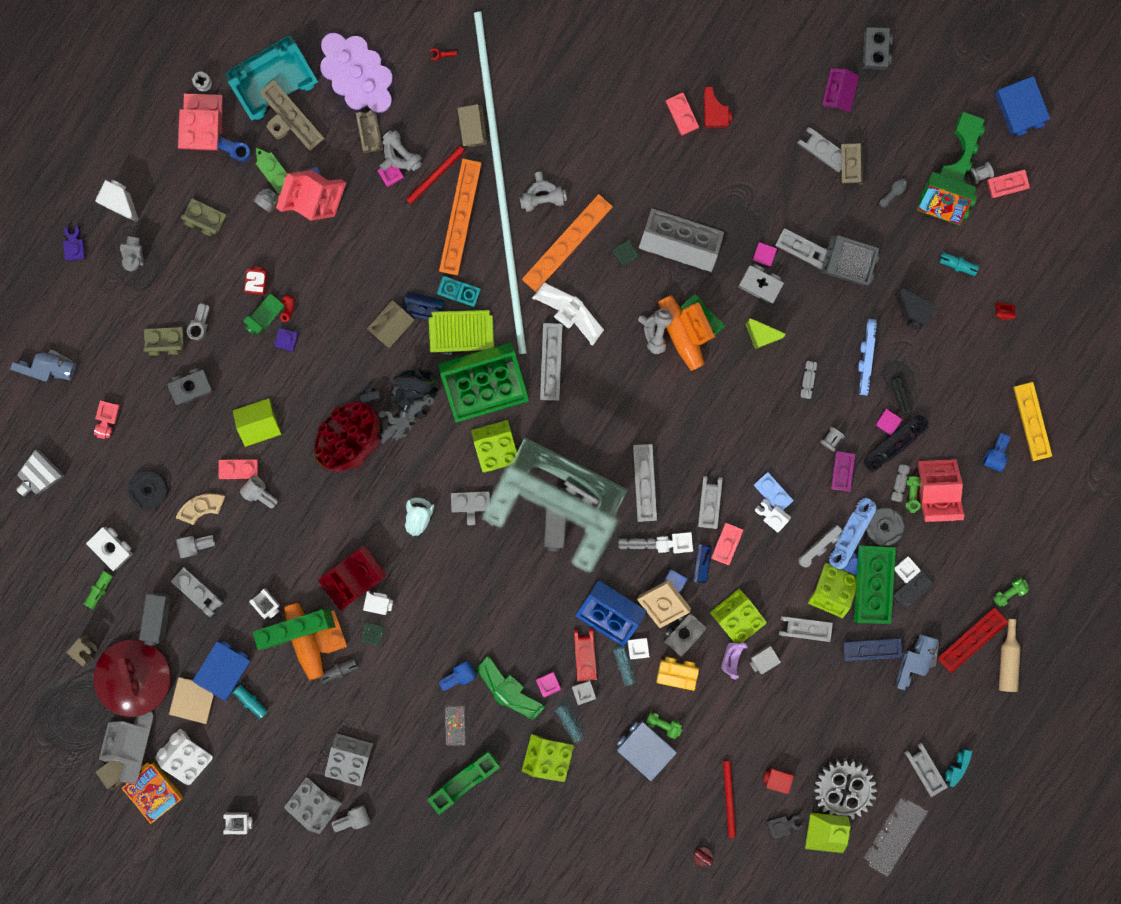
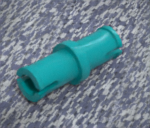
[939,251,979,277]
[232,684,268,719]

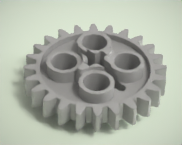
[814,758,877,820]

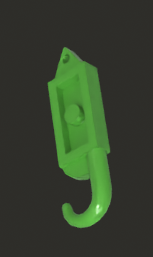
[256,148,295,211]

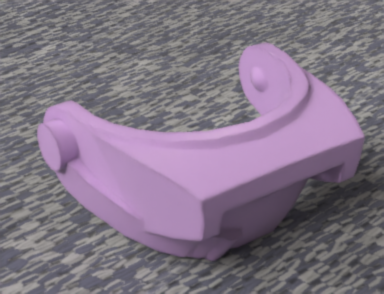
[721,642,748,679]

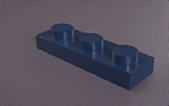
[843,638,902,662]

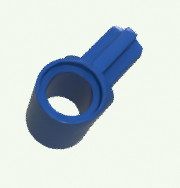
[218,136,252,162]
[983,433,1010,472]
[439,660,478,691]

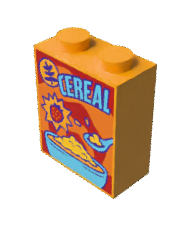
[122,762,183,824]

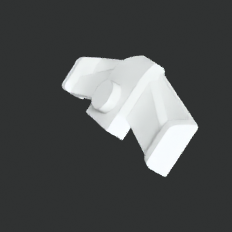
[532,283,604,345]

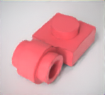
[94,401,120,439]

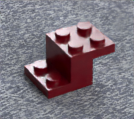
[318,545,387,611]

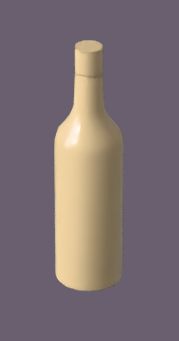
[999,619,1021,692]

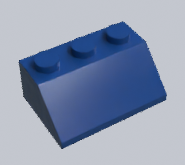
[575,580,647,647]

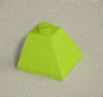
[805,812,850,853]

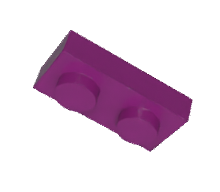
[830,451,855,492]

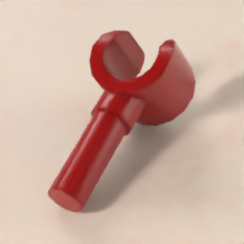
[429,48,457,61]

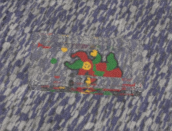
[445,706,465,746]

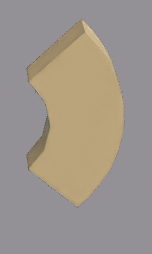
[175,493,226,525]

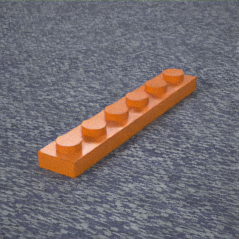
[439,159,482,276]
[522,194,613,292]

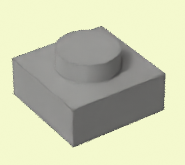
[572,680,596,705]

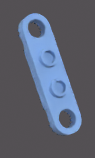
[858,319,877,395]
[829,498,876,569]

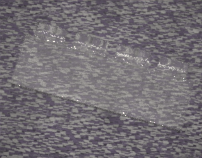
[864,799,927,877]

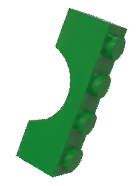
[938,112,986,183]
[253,609,335,650]
[427,750,500,815]

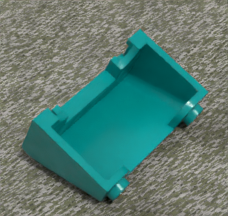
[225,36,318,121]

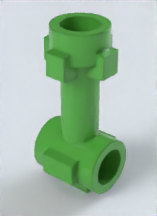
[905,477,921,513]
[993,577,1029,607]
[646,712,682,739]

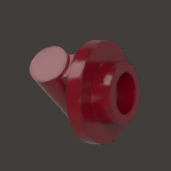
[693,847,713,866]

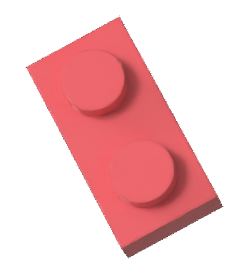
[665,93,699,136]
[987,170,1030,198]
[219,460,258,479]
[711,523,743,565]

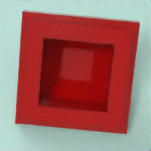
[995,302,1016,321]

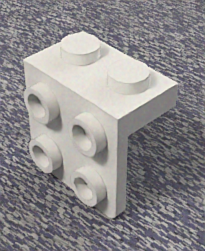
[155,729,212,785]

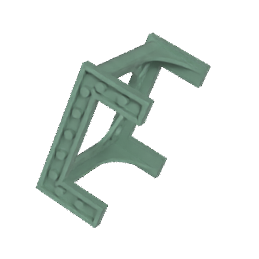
[483,437,628,572]

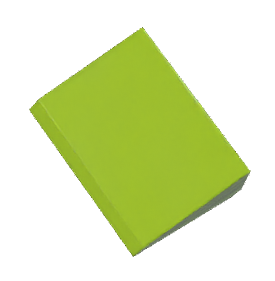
[745,318,785,349]
[233,398,282,447]

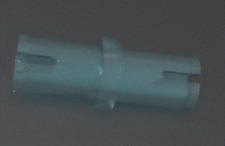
[612,646,636,686]
[555,704,584,743]

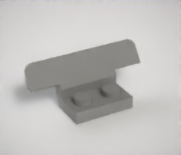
[99,712,153,783]

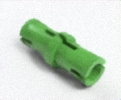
[83,570,114,609]

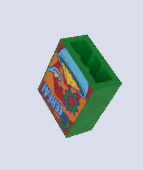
[917,172,977,226]

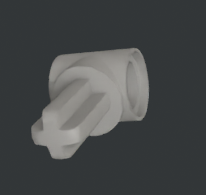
[187,303,210,341]
[240,476,278,508]
[176,535,215,558]
[332,805,371,832]

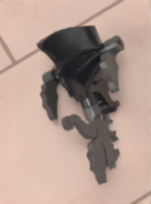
[379,370,439,444]

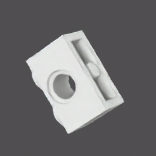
[86,527,133,571]

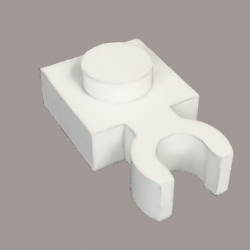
[755,499,791,532]

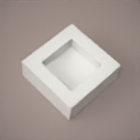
[894,556,921,583]
[628,638,649,660]

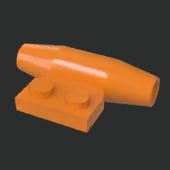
[658,295,715,371]
[284,603,347,680]

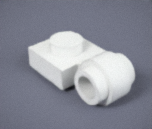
[656,532,693,553]

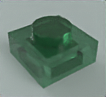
[612,240,639,267]
[361,622,384,645]

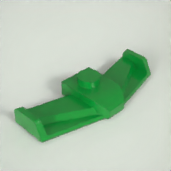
[476,655,546,720]

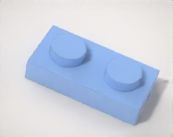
[753,472,793,510]

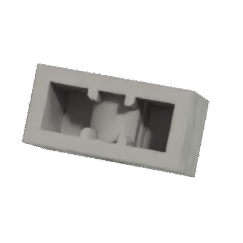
[738,264,784,305]

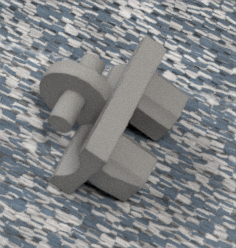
[120,236,144,271]

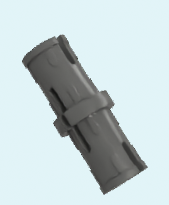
[320,658,359,684]

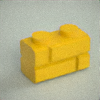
[656,657,699,691]

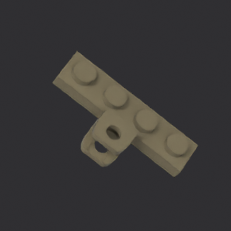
[259,80,324,151]

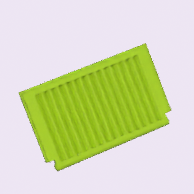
[429,310,494,352]

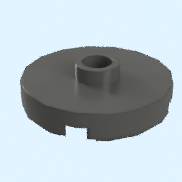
[866,508,904,546]

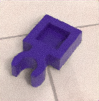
[63,226,86,261]

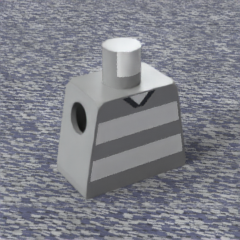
[16,450,65,497]

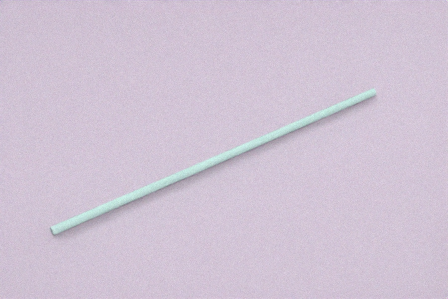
[474,12,526,354]

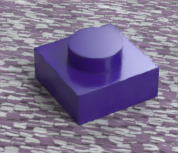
[274,328,298,352]

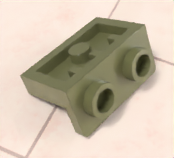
[181,199,227,237]
[143,327,185,356]

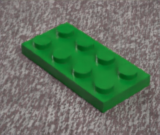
[854,545,896,624]

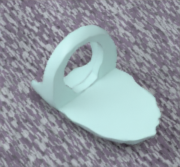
[405,498,434,536]

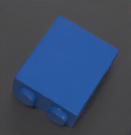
[994,76,1050,137]
[193,641,251,702]

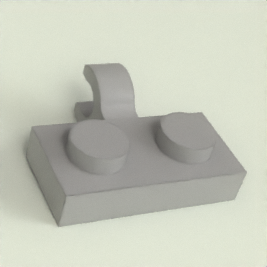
[451,492,490,525]

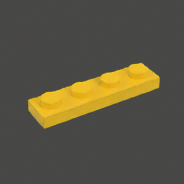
[1013,382,1052,461]

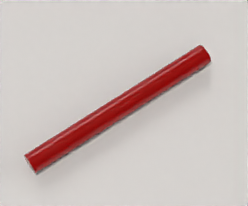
[406,146,465,205]
[723,760,736,838]

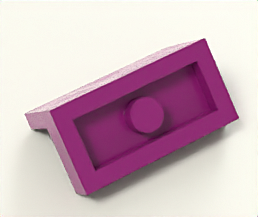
[822,68,859,112]

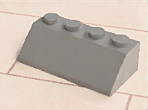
[639,208,724,272]

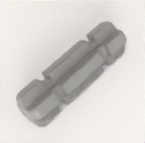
[800,361,817,399]
[891,464,910,502]
[618,538,656,549]

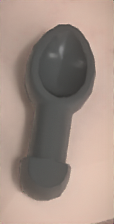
[879,178,908,208]

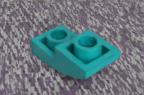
[436,276,480,307]
[945,748,972,787]

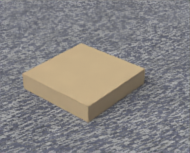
[637,580,691,628]
[169,677,214,724]

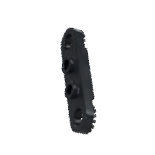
[864,415,929,472]

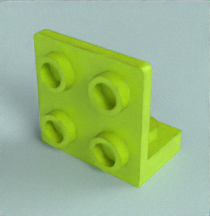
[471,420,517,473]
[808,563,857,618]
[710,589,767,644]
[522,734,574,782]

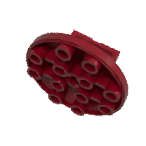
[314,402,381,472]
[93,640,171,717]

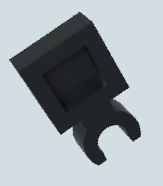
[767,814,803,840]

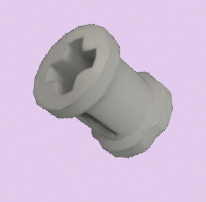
[192,72,212,92]
[970,161,994,184]
[820,427,845,452]

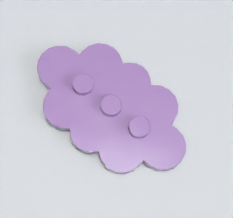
[320,33,393,113]

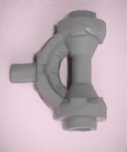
[380,130,422,171]
[520,172,567,212]
[638,309,673,354]

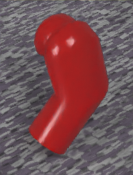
[280,295,295,322]

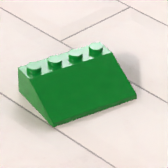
[438,342,529,423]

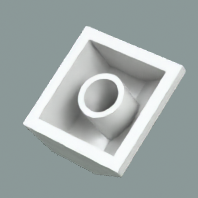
[95,180,138,222]

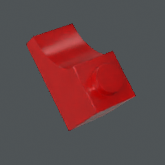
[704,87,732,128]

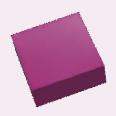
[377,165,404,188]
[752,242,777,267]
[875,409,902,435]
[536,672,561,697]

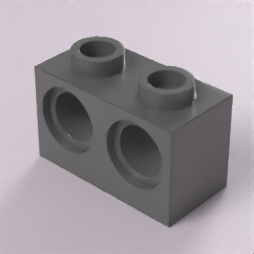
[862,27,893,70]

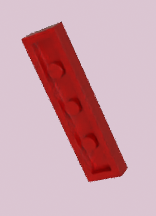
[937,607,1008,673]

